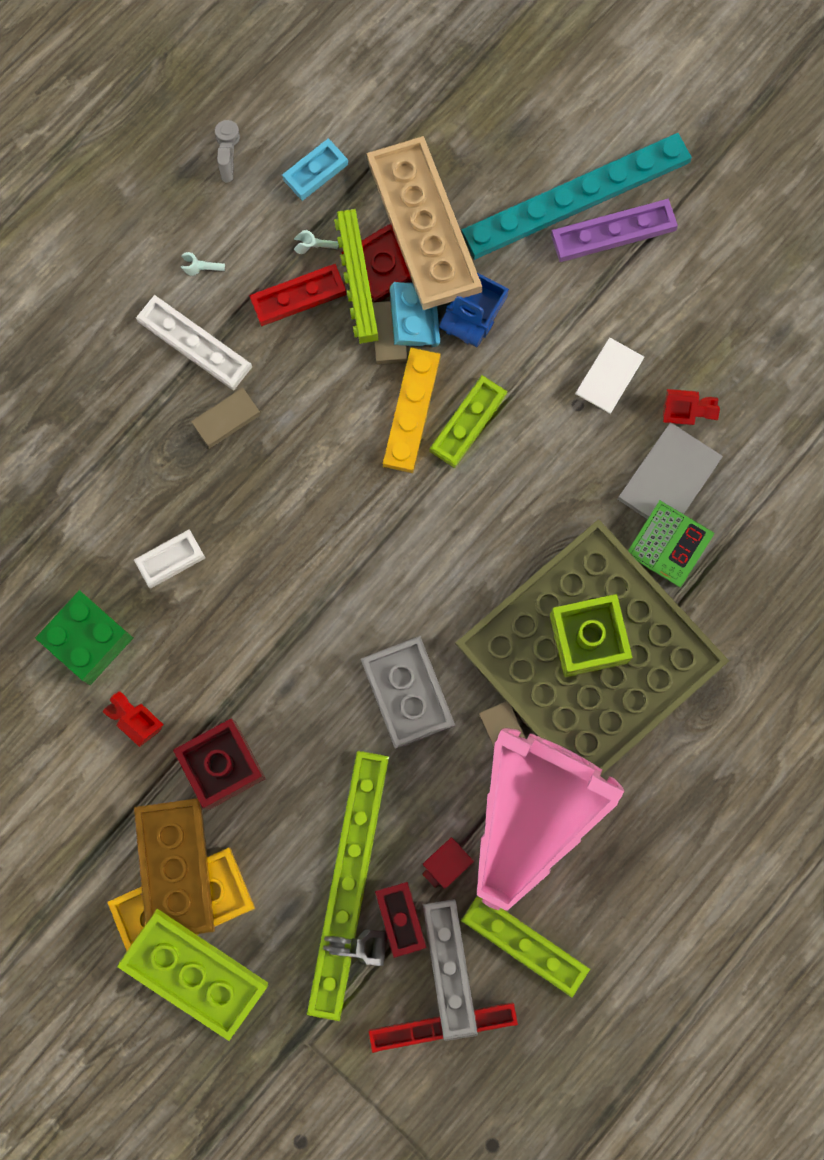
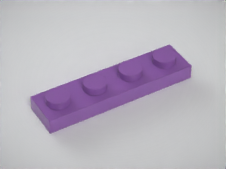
[551,199,678,262]

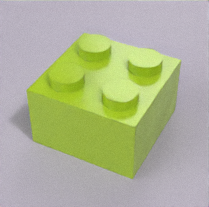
[550,594,633,677]

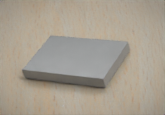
[617,422,723,519]
[361,636,455,750]

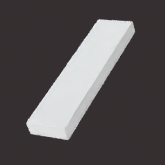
[136,295,252,391]

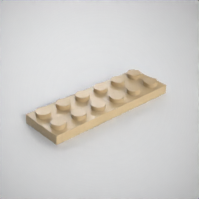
[366,136,482,310]

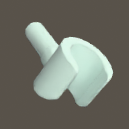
[294,230,338,254]
[181,252,225,276]

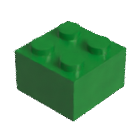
[35,590,133,685]

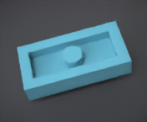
[282,138,348,201]

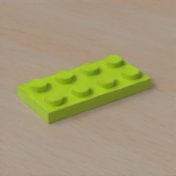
[117,909,268,1041]

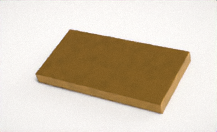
[134,798,215,934]

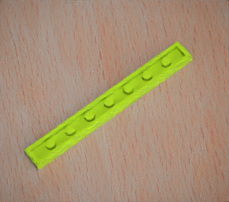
[307,751,389,1021]

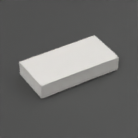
[134,529,205,589]

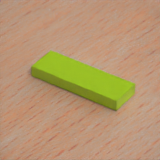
[429,375,508,468]

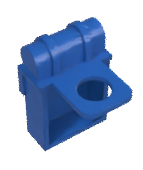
[439,273,509,347]

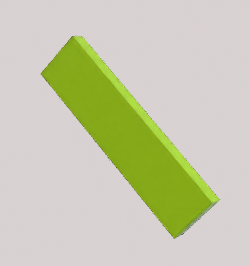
[461,896,590,998]

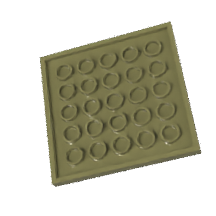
[455,519,729,776]

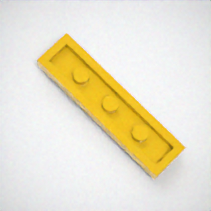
[383,347,441,473]

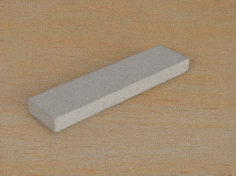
[423,899,478,1041]

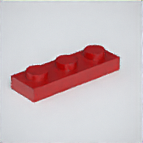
[249,264,347,327]

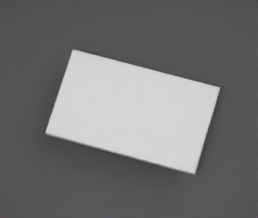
[575,337,644,414]

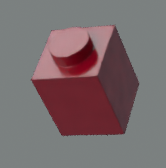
[422,837,474,889]

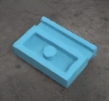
[390,282,440,347]

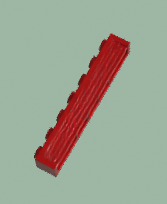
[369,1002,518,1053]

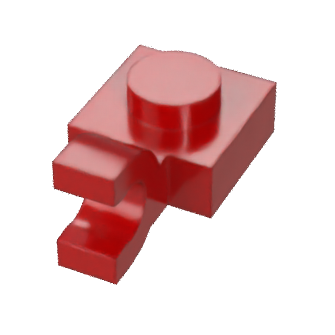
[662,389,720,425]
[103,691,164,747]

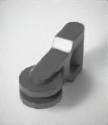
[323,929,387,966]

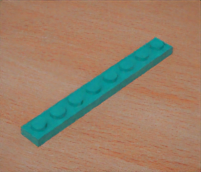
[461,133,692,260]

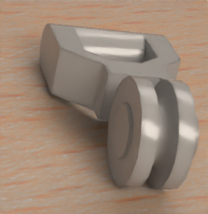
[215,120,240,183]

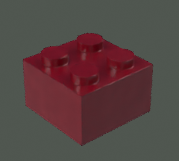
[173,718,266,811]

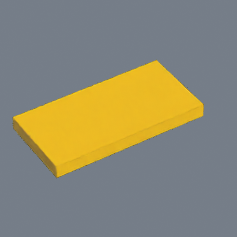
[107,848,256,951]

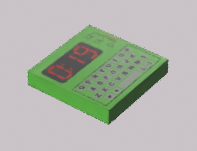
[628,500,715,588]

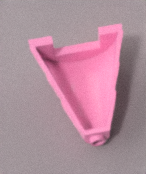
[477,728,624,911]

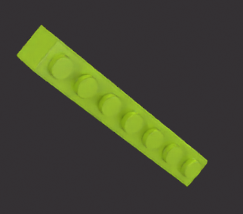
[334,208,379,344]

